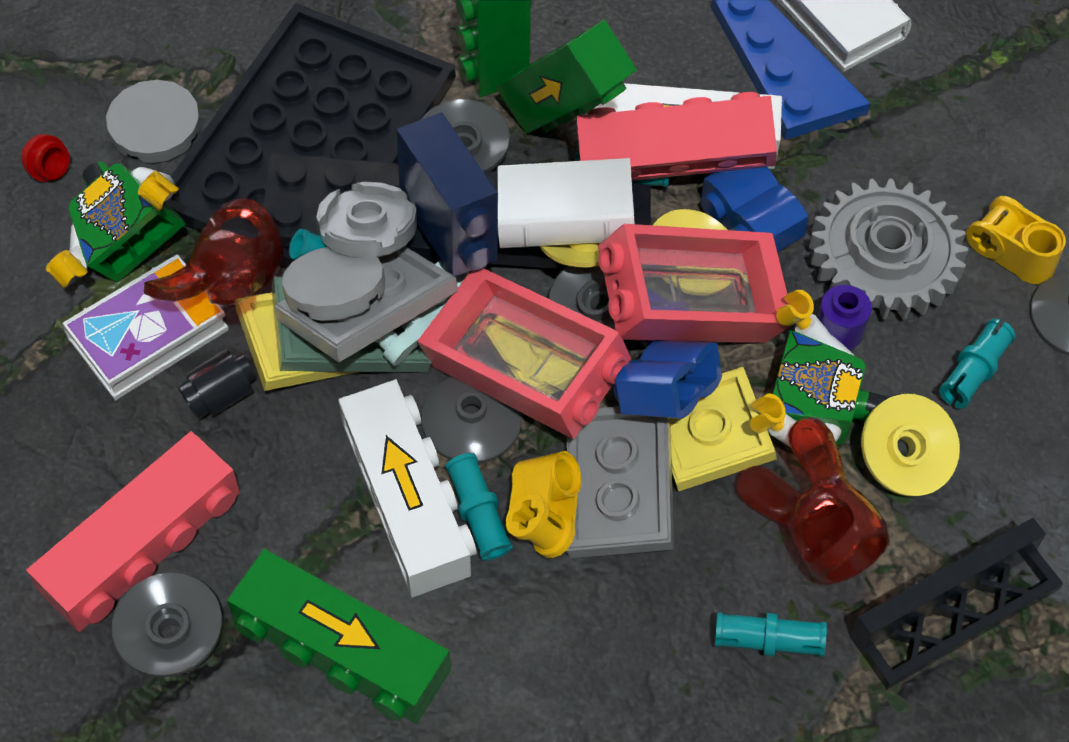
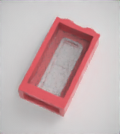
[598,224,795,343]
[417,268,631,439]

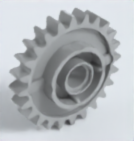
[809,178,968,320]

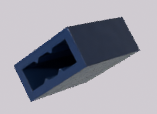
[396,112,498,276]

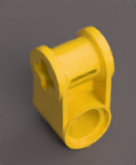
[966,196,1066,284]
[506,451,582,558]

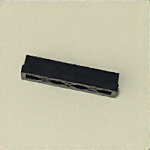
[850,518,1063,690]

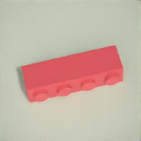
[577,92,777,181]
[26,431,240,632]

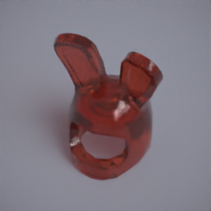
[143,198,284,306]
[737,417,890,584]

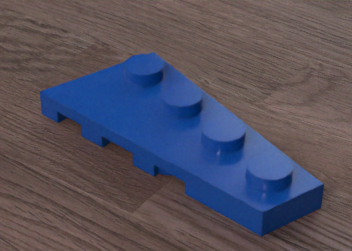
[711,0,870,140]

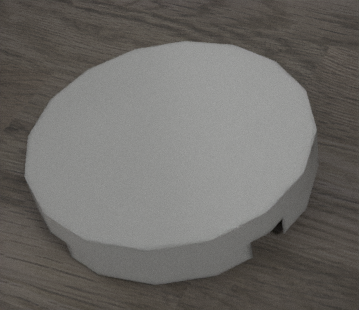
[106,80,201,163]
[316,182,417,258]
[282,246,385,321]

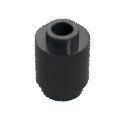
[177,349,257,420]

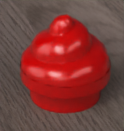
[21,134,70,182]

